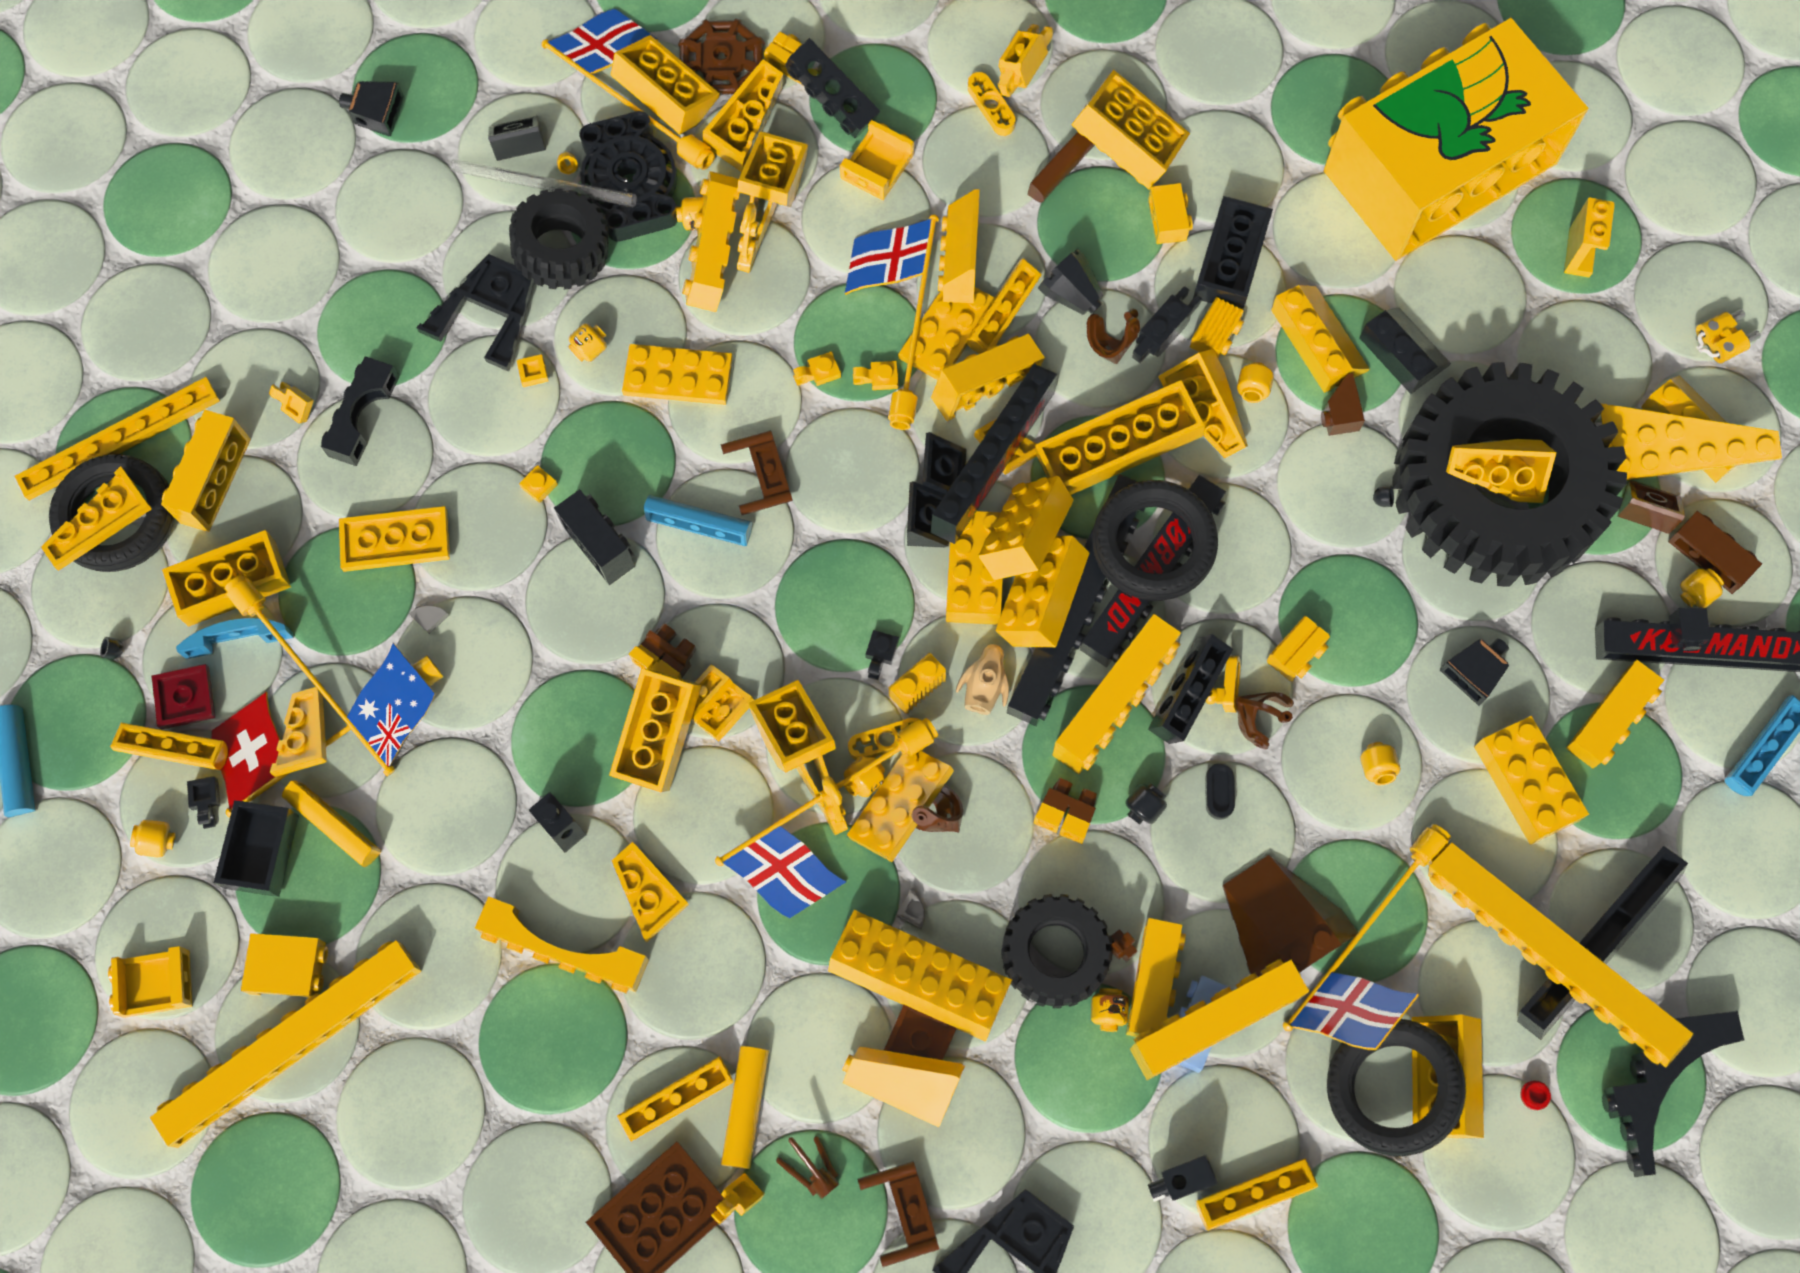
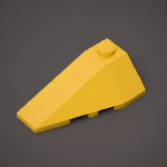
[1158,349,1248,458]

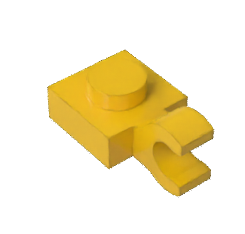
[793,351,841,386]
[853,361,898,390]
[269,382,314,424]
[711,1173,764,1224]

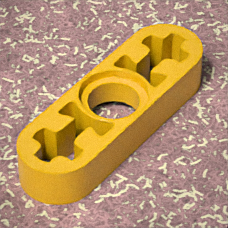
[968,72,1015,136]
[848,718,918,760]

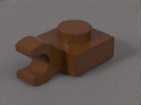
[1111,929,1138,963]

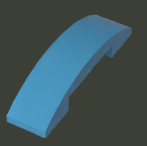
[176,618,294,659]

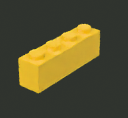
[1566,660,1664,769]
[1126,918,1186,1037]

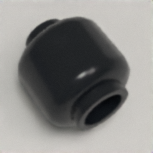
[1125,782,1167,825]

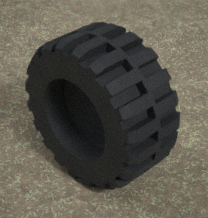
[509,188,608,290]
[1001,894,1113,1008]

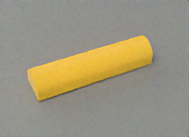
[966,258,1042,354]
[110,722,228,770]
[282,780,381,867]
[721,1046,769,1169]
[617,1056,734,1142]
[1196,1158,1318,1231]

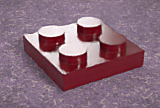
[151,664,216,730]

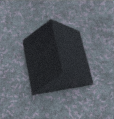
[488,116,545,161]
[922,432,967,495]
[907,481,949,548]

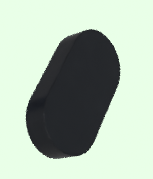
[1205,763,1235,820]

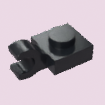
[865,630,899,680]
[187,776,220,829]

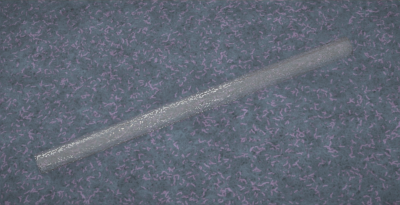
[450,159,637,207]

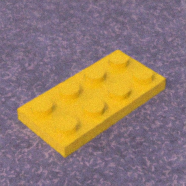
[898,287,995,380]
[622,344,733,405]
[339,506,450,572]
[847,751,954,862]

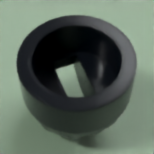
[1373,486,1394,507]
[100,637,124,659]

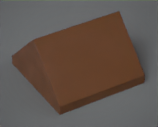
[1617,480,1685,534]

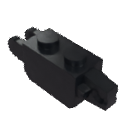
[1132,286,1202,363]

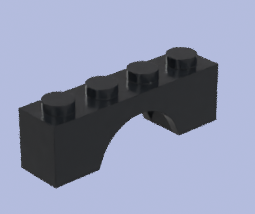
[321,356,400,467]

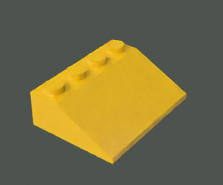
[1071,69,1190,189]

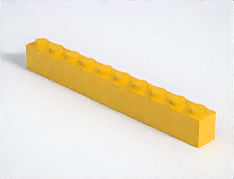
[1428,842,1693,1067]
[150,940,422,1148]

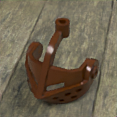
[1087,308,1140,364]
[1236,692,1294,749]
[912,784,964,833]

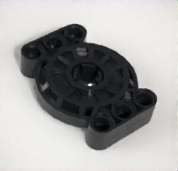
[579,111,678,242]

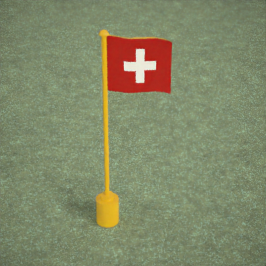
[211,655,443,817]

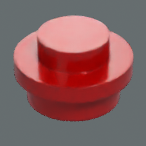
[1520,1080,1551,1110]

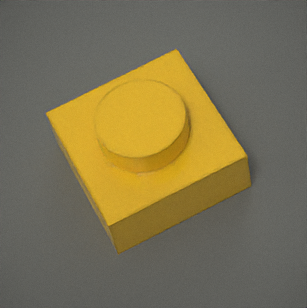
[517,354,549,387]
[519,465,558,503]

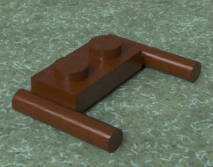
[720,430,793,515]
[857,1161,940,1267]

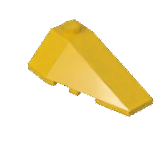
[1446,439,1556,503]

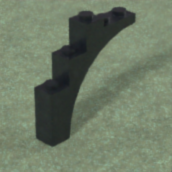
[1602,1011,1744,1177]

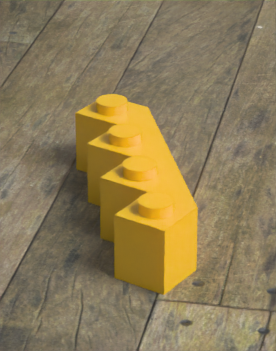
[682,171,740,312]

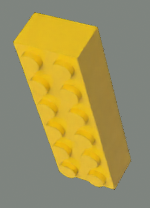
[1035,380,1204,495]
[1052,614,1181,775]
[828,910,1012,1042]
[1130,959,1309,1080]

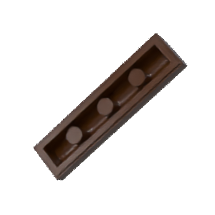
[1027,132,1095,203]

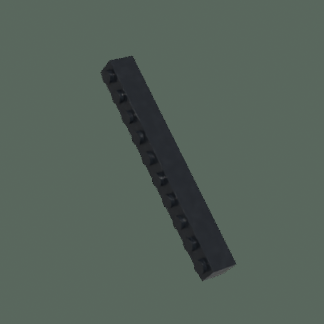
[1007,474,1146,727]

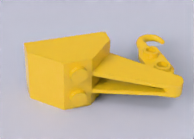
[737,131,808,273]
[749,680,848,835]

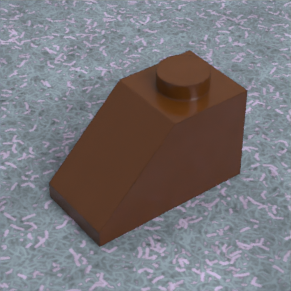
[1321,373,1365,436]

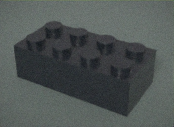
[1193,196,1273,310]

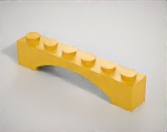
[475,896,649,994]

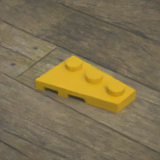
[270,687,327,777]
[611,842,689,943]

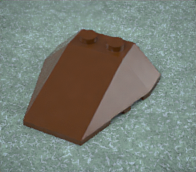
[1222,855,1358,977]

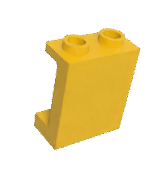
[840,120,914,201]
[1564,197,1614,278]
[241,933,328,998]
[108,946,193,1018]

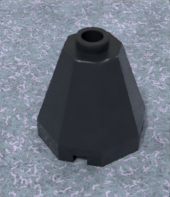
[1038,248,1103,315]

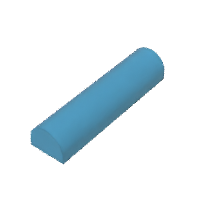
[644,495,752,546]
[1725,695,1800,796]
[0,705,36,818]

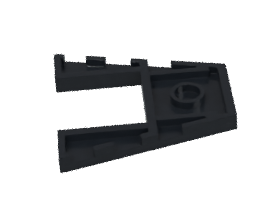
[416,254,534,372]
[932,1189,1074,1273]

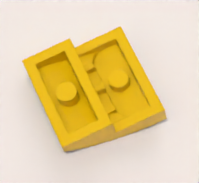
[691,664,754,742]

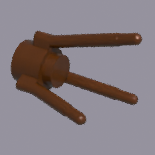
[776,1136,840,1199]

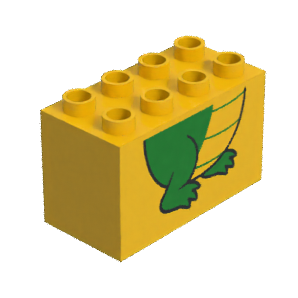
[1324,18,1589,261]

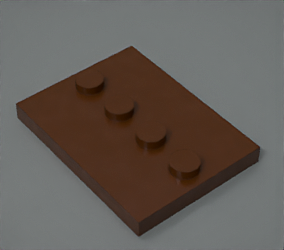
[586,1141,725,1273]

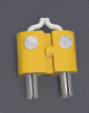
[1696,309,1761,363]

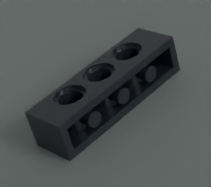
[785,38,880,139]
[1148,634,1233,744]

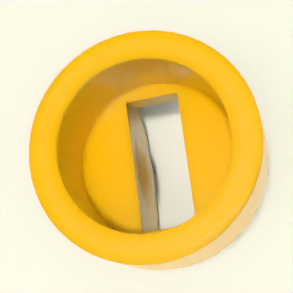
[557,151,578,174]

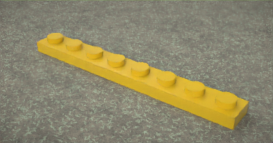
[15,377,220,501]

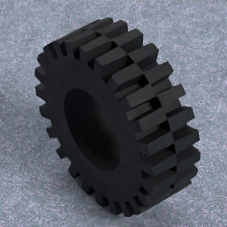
[1392,362,1627,587]

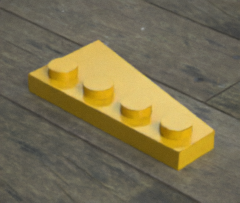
[41,466,152,571]

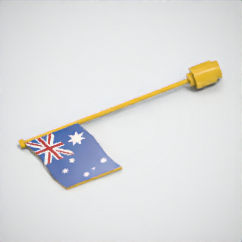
[224,575,436,777]

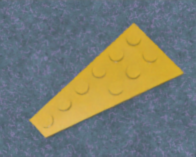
[1600,403,1782,480]

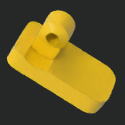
[1205,655,1241,713]

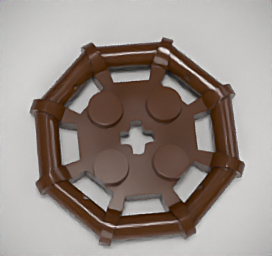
[678,18,765,95]

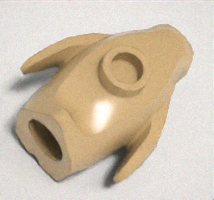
[956,644,1009,715]

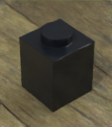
[1669,608,1711,651]

